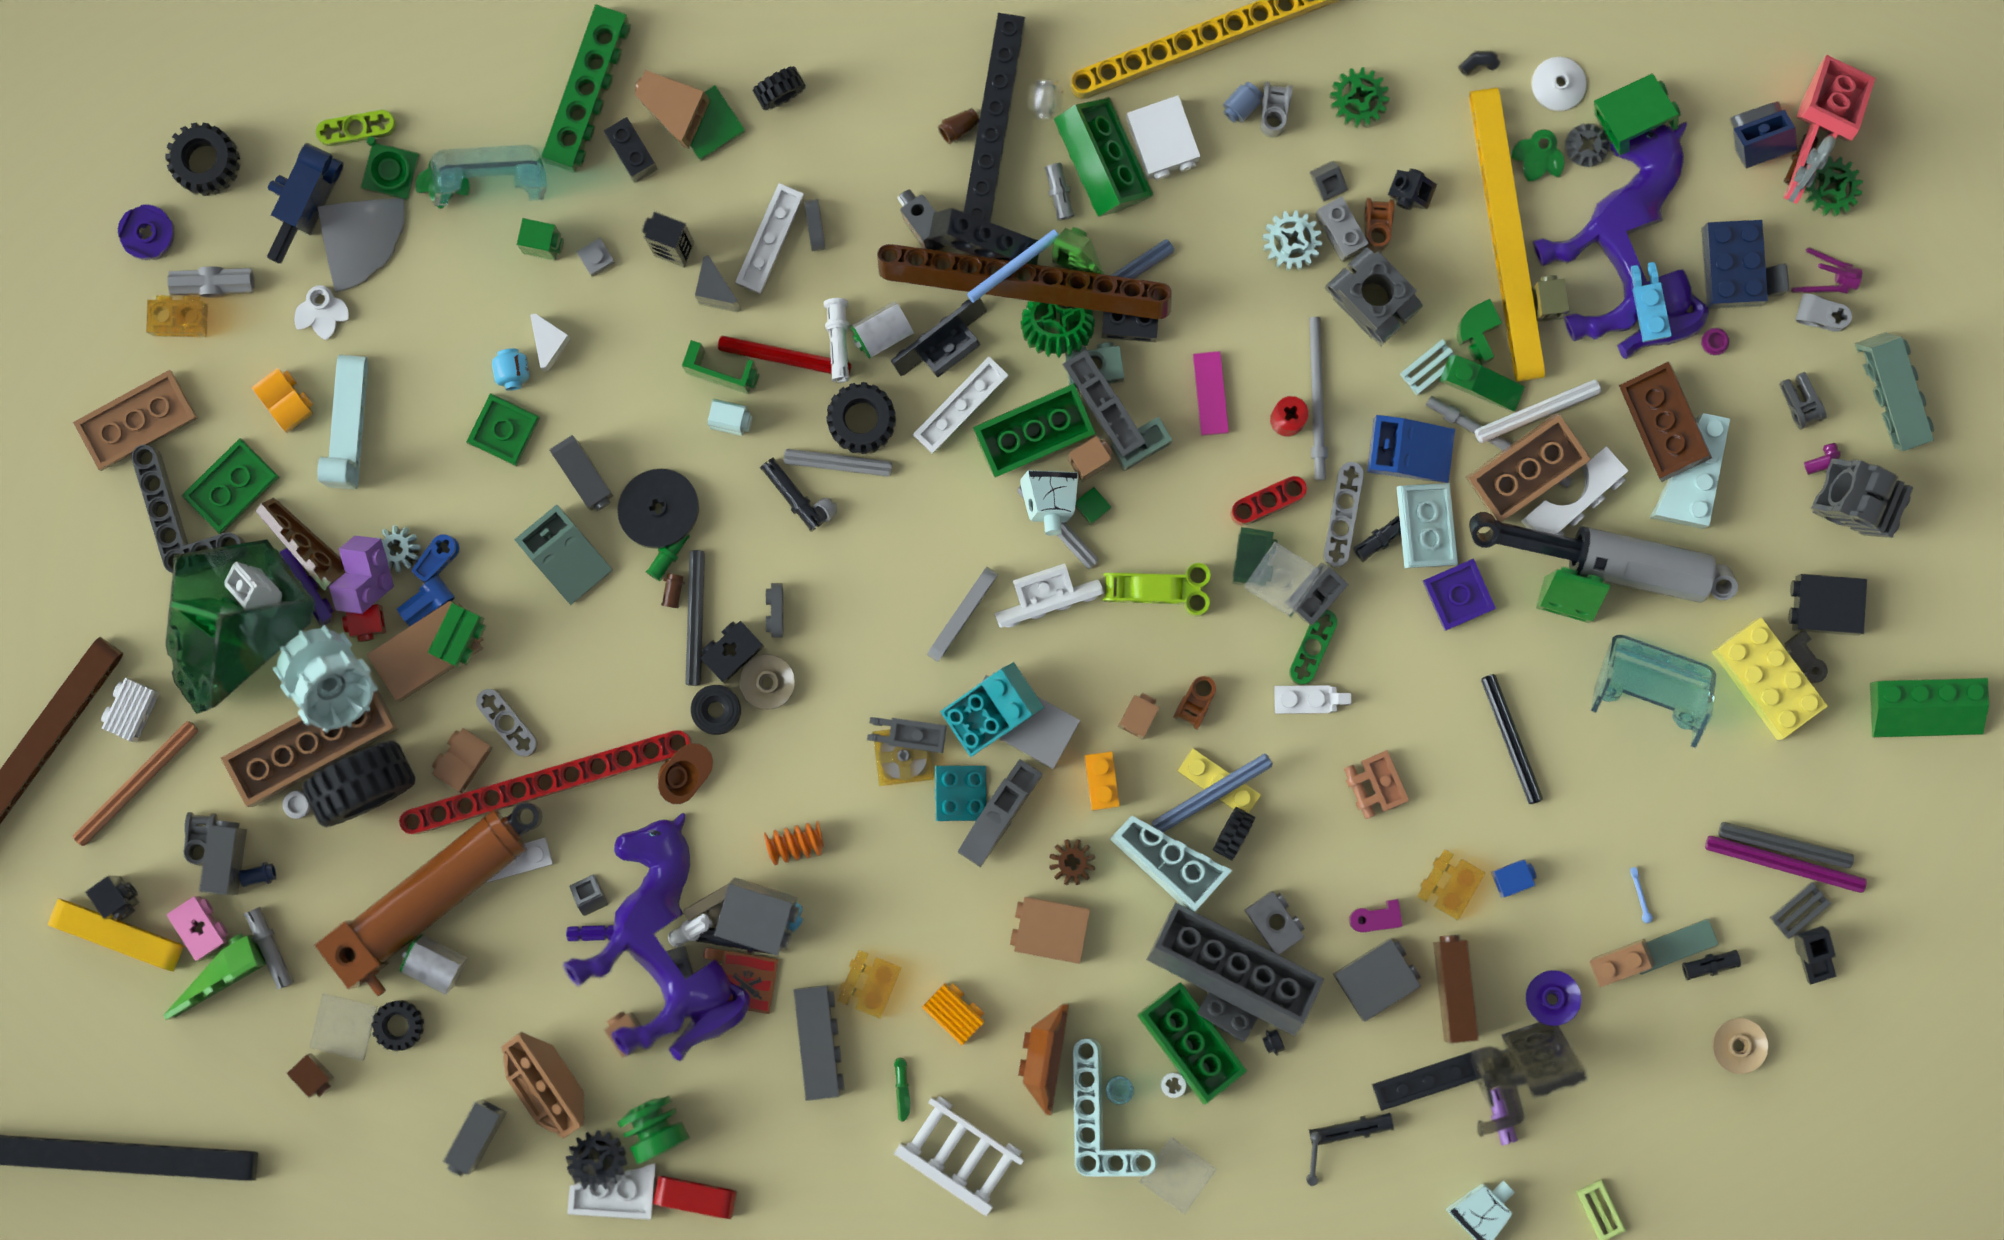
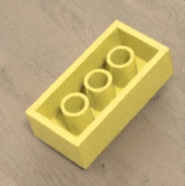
[1711,617,1828,740]

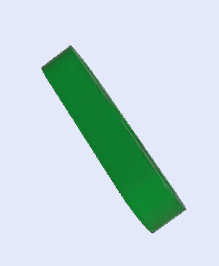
[1289,610,1337,685]

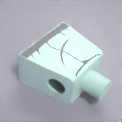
[1020,470,1078,536]
[1445,1181,1515,1240]

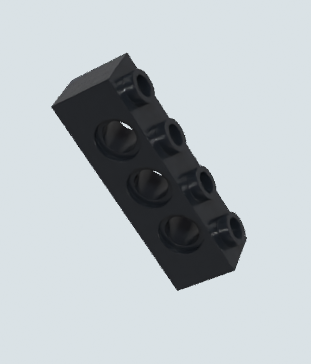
[929,208,1039,265]
[642,212,694,268]

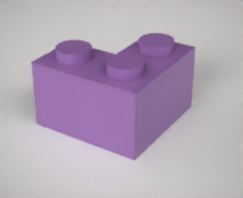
[329,535,394,614]

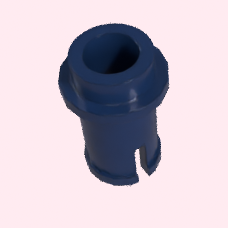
[239,862,276,888]

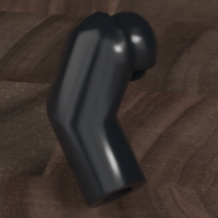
[1458,51,1500,76]

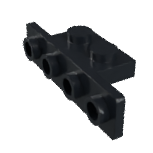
[891,298,987,378]

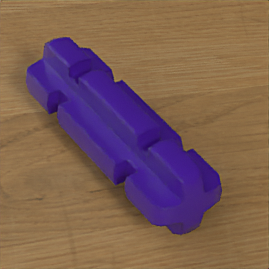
[566,925,614,941]

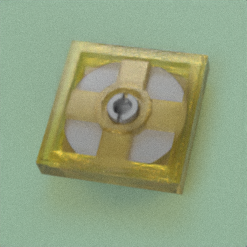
[873,729,934,786]

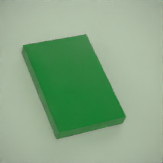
[181,438,280,534]

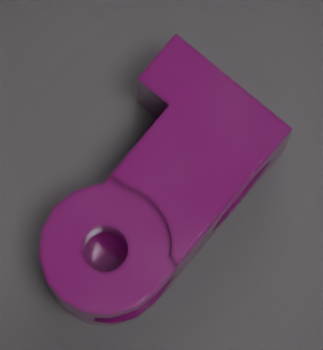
[1349,899,1403,932]

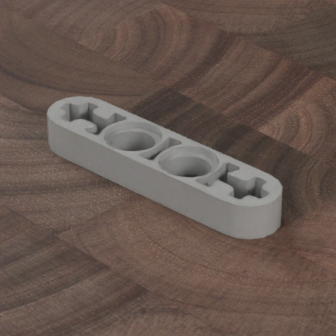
[1323,462,1364,568]
[927,567,998,662]

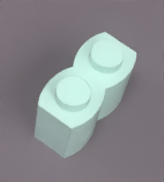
[708,399,752,436]

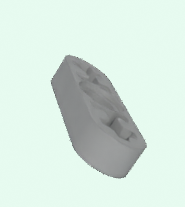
[476,689,537,757]

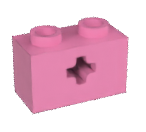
[166,896,229,961]

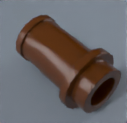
[661,573,685,609]

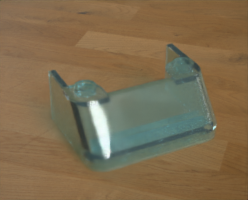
[1591,635,1716,748]

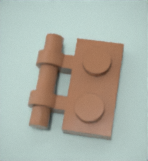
[1344,750,1409,819]

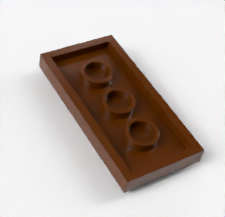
[1619,361,1712,482]

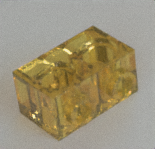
[146,295,208,337]

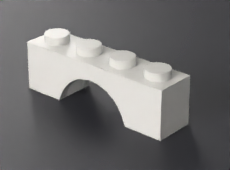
[1521,446,1628,536]

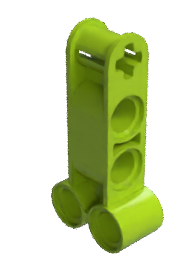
[1102,563,1211,617]

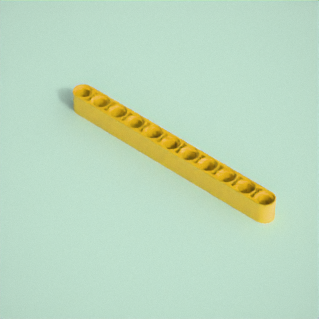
[1071,0,1340,99]
[1469,87,1545,382]

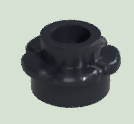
[1262,1029,1285,1056]

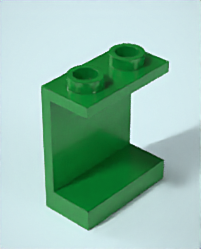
[1594,73,1681,156]
[682,340,759,394]

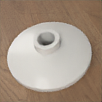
[1532,57,1586,111]

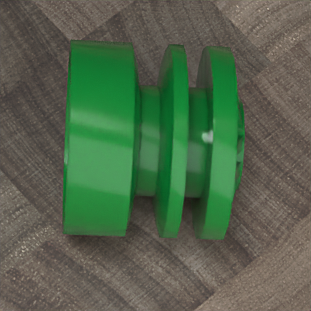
[617,1096,690,1164]

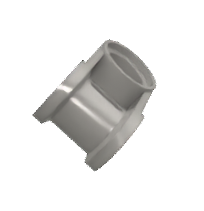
[1260,82,1292,137]
[1795,293,1852,332]

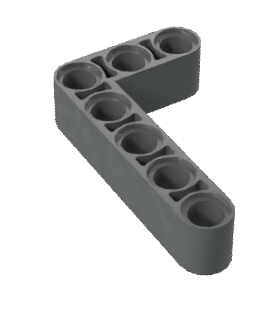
[132,444,246,576]

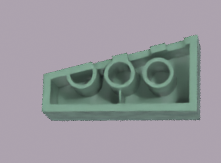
[1854,333,1934,451]

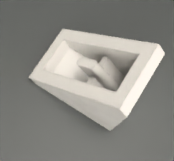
[530,314,570,372]

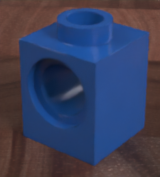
[1491,860,1537,898]

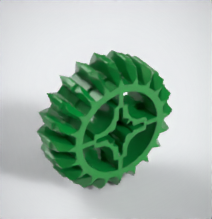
[1021,301,1095,358]

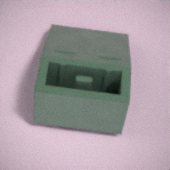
[514,504,613,605]

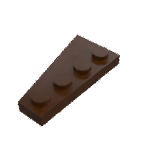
[256,498,345,591]

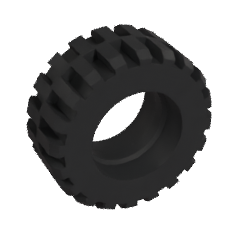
[303,740,415,827]

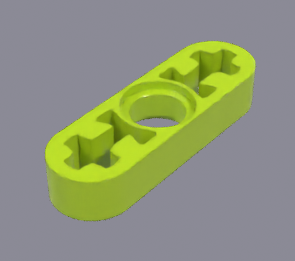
[316,110,396,146]

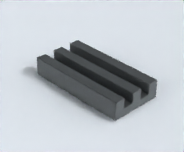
[1770,882,1831,939]

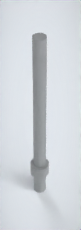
[1309,317,1328,481]
[1426,396,1573,488]

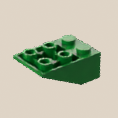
[1536,567,1610,623]

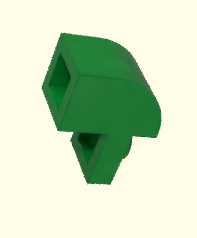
[1457,299,1502,365]

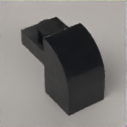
[1794,926,1837,985]

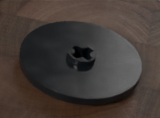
[617,469,699,549]

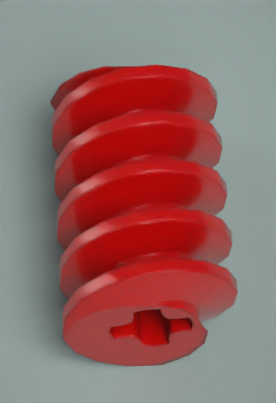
[1270,396,1309,437]

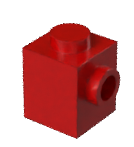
[342,604,386,642]

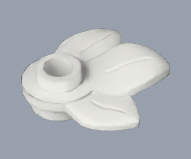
[294,285,349,340]

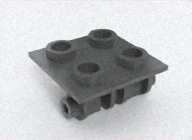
[1197,992,1258,1042]

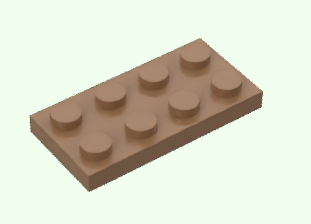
[73,370,198,471]

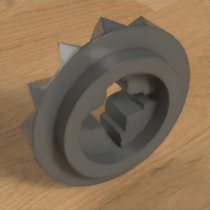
[1565,123,1609,167]

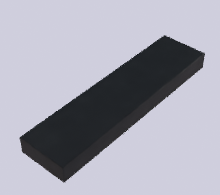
[1372,1050,1486,1111]

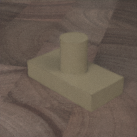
[683,883,729,927]

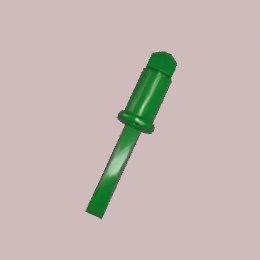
[894,1057,910,1122]

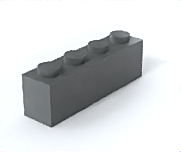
[794,985,844,1101]

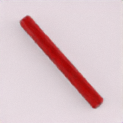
[718,336,852,375]

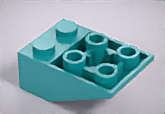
[940,662,1044,757]

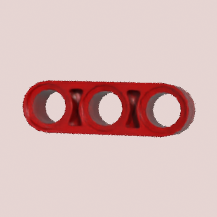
[1230,476,1307,526]
[653,1176,737,1219]

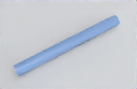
[967,229,1058,303]

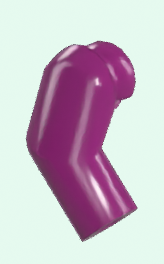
[1804,443,1841,475]

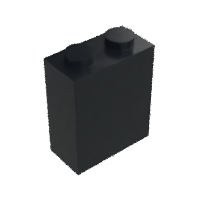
[1789,574,1867,636]

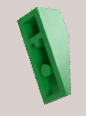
[1439,355,1525,412]

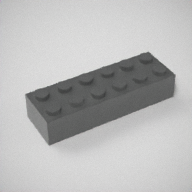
[1146,903,1324,1036]

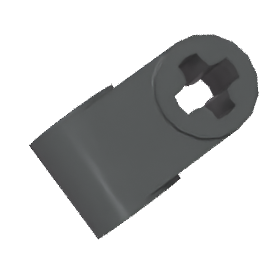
[183,812,218,866]

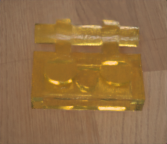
[1417,849,1486,921]
[837,949,902,1019]

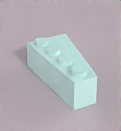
[1650,413,1730,529]
[1110,816,1232,912]

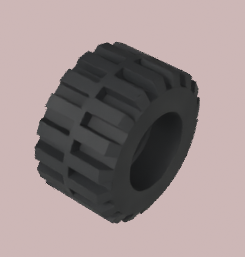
[165,122,240,196]
[826,382,896,454]

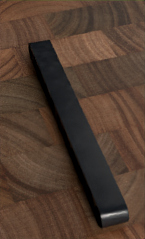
[0,1135,258,1181]

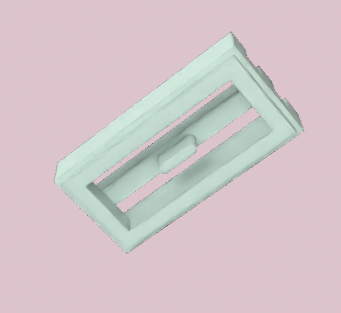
[1400,339,1454,395]

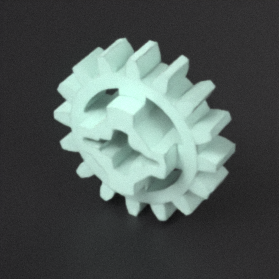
[1262,210,1322,271]

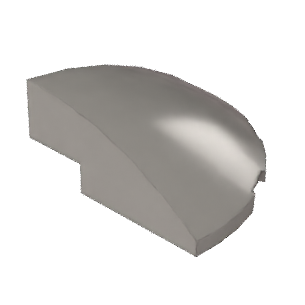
[318,198,405,292]

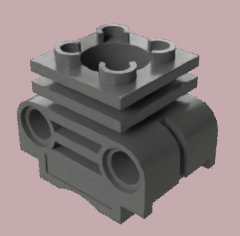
[1325,247,1423,347]
[1811,459,1913,538]

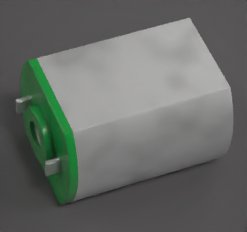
[850,301,914,359]
[399,934,468,995]

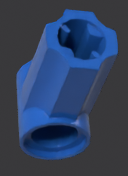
[396,575,455,627]

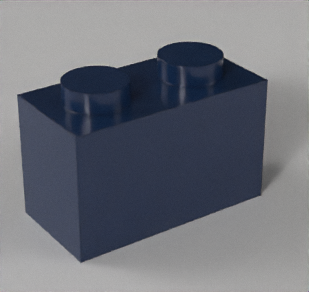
[1733,110,1797,169]

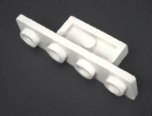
[995,563,1104,628]

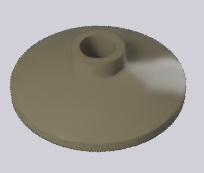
[740,655,795,710]

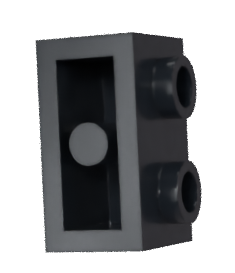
[1101,311,1158,342]
[85,876,139,920]

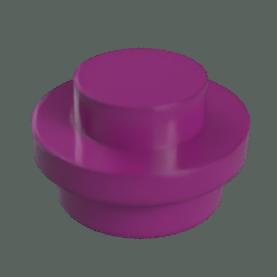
[1701,328,1729,356]

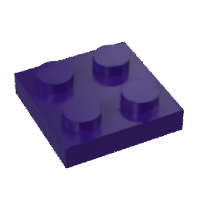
[1422,558,1496,631]

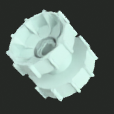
[273,625,378,733]

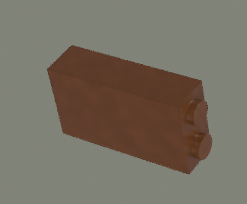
[1433,935,1479,1043]

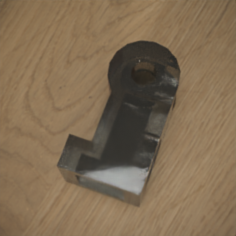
[1782,631,1828,683]

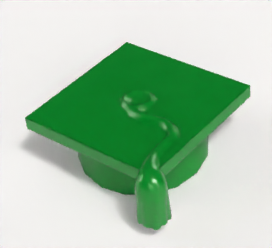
[361,137,419,200]

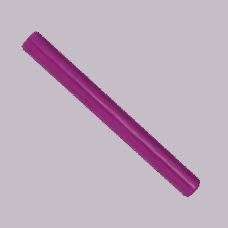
[1705,836,1867,893]

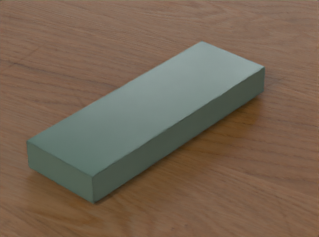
[1640,919,1719,975]

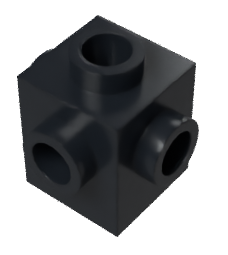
[1388,168,1437,210]

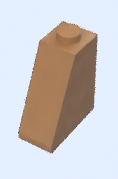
[635,70,710,149]

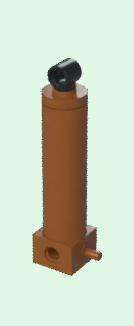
[314,803,543,996]

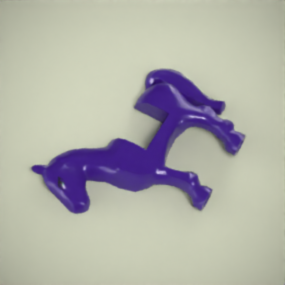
[1533,122,1709,359]
[563,813,750,1061]

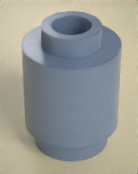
[1223,82,1263,123]

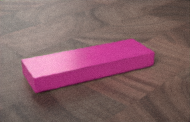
[1193,351,1229,436]

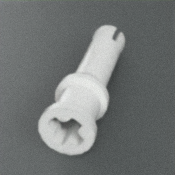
[824,298,850,383]

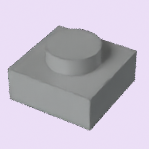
[577,238,615,276]

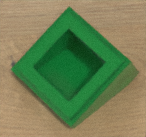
[1075,487,1112,525]

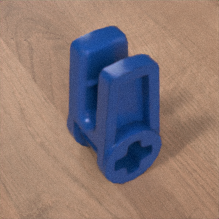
[412,534,460,582]

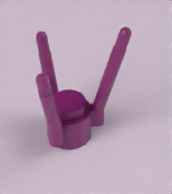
[1791,248,1862,294]

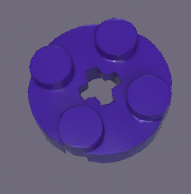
[118,204,174,260]

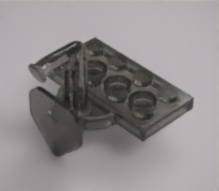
[1471,1022,1587,1137]

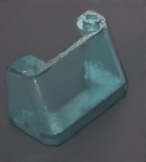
[430,145,547,206]

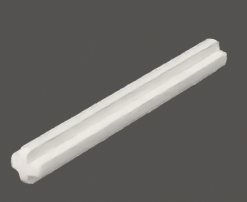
[1475,380,1601,443]

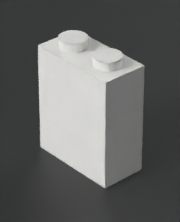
[1126,95,1200,180]

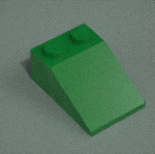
[171,597,267,650]

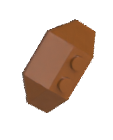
[1018,1004,1069,1116]

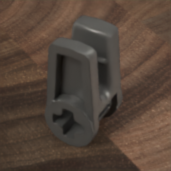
[1780,372,1827,429]

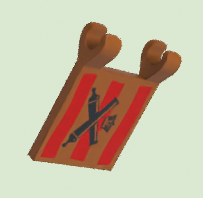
[703,947,779,1014]

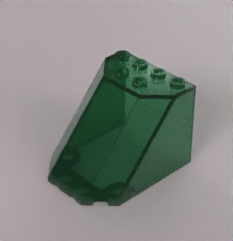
[165,539,315,714]

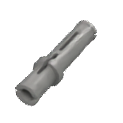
[244,907,294,990]

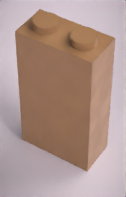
[366,601,484,702]

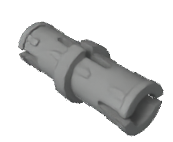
[1045,163,1074,220]

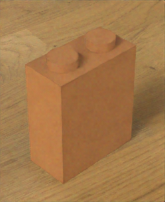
[1010,897,1090,964]

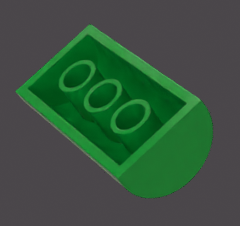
[973,383,1095,478]
[1137,982,1247,1105]

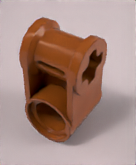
[1364,198,1394,253]
[1173,676,1216,730]

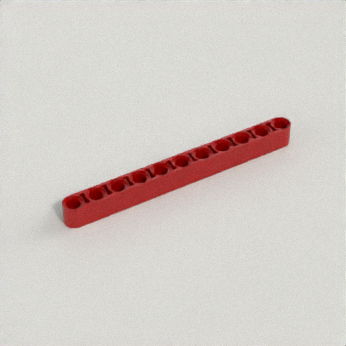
[399,730,692,834]

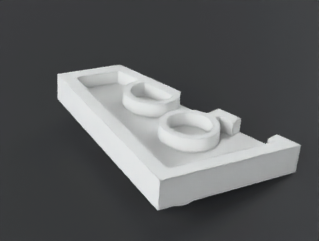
[567,1163,656,1220]

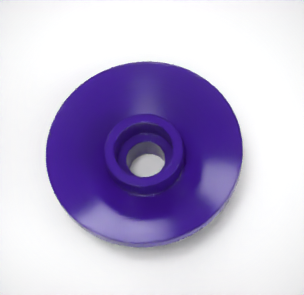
[1526,970,1581,1026]

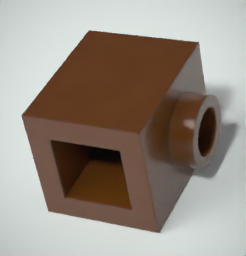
[286,1053,334,1098]

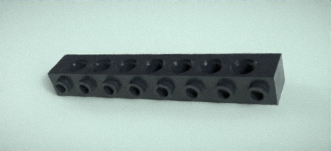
[964,13,1025,222]

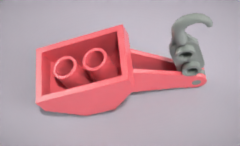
[1784,55,1876,204]

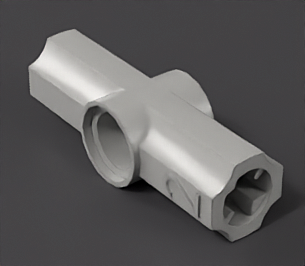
[168,267,254,298]

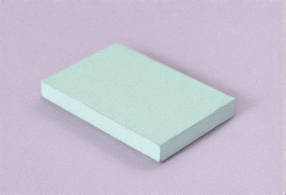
[1397,483,1458,569]

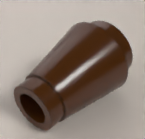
[938,108,980,144]

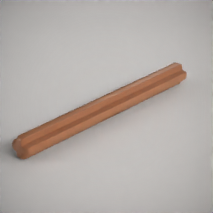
[73,721,198,846]

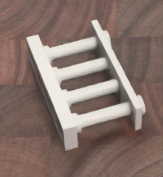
[894,1096,1024,1216]

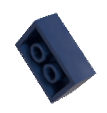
[1702,220,1768,309]

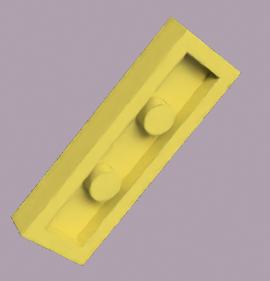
[1177,748,1261,813]

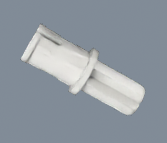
[668,914,712,948]

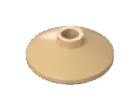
[1712,1018,1768,1074]

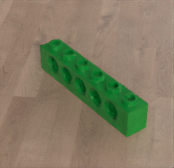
[541,4,631,172]

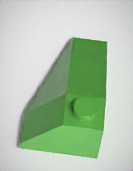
[1052,227,1105,275]
[163,933,267,1020]

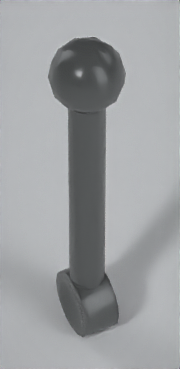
[1306,1132,1321,1186]

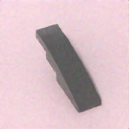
[1062,350,1146,457]

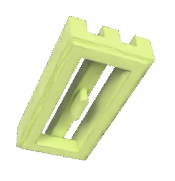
[1576,1179,1626,1240]

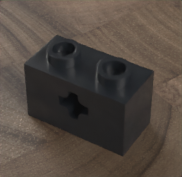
[604,117,658,183]
[700,621,764,684]

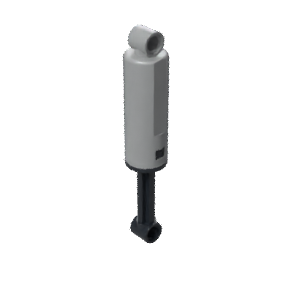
[1469,512,1738,603]

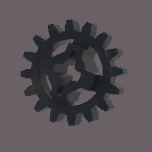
[566,1130,628,1191]

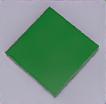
[690,85,746,161]
[466,393,540,467]

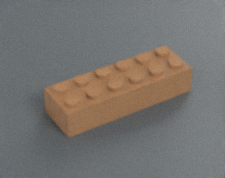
[221,680,399,808]

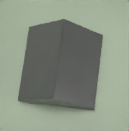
[695,255,741,312]

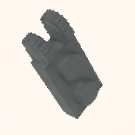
[867,717,947,753]

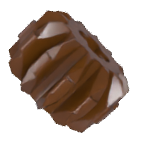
[1049,839,1095,885]

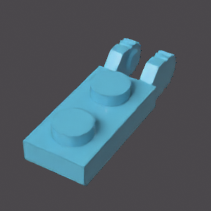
[1631,262,1672,342]

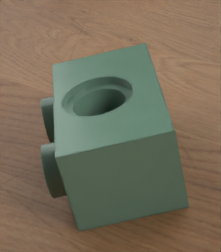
[1065,342,1124,387]

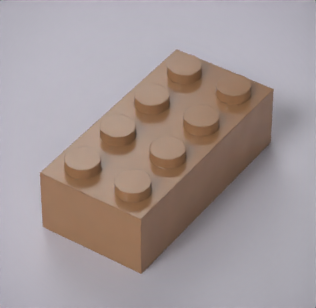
[1465,414,1591,522]

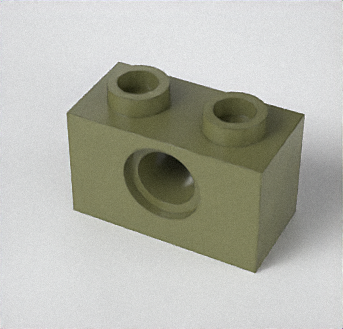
[1532,275,1570,322]

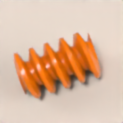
[764,821,824,865]

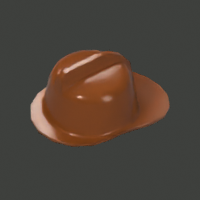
[658,743,713,804]

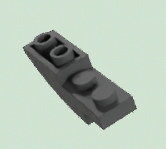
[958,759,1042,868]

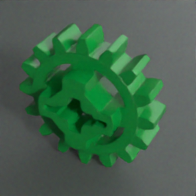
[1329,67,1389,128]
[1804,156,1863,217]

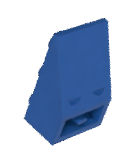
[1367,415,1455,483]

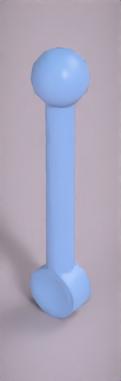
[1630,867,1653,923]

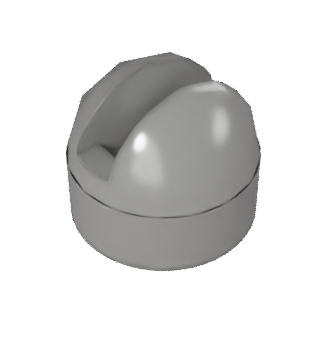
[813,498,837,522]

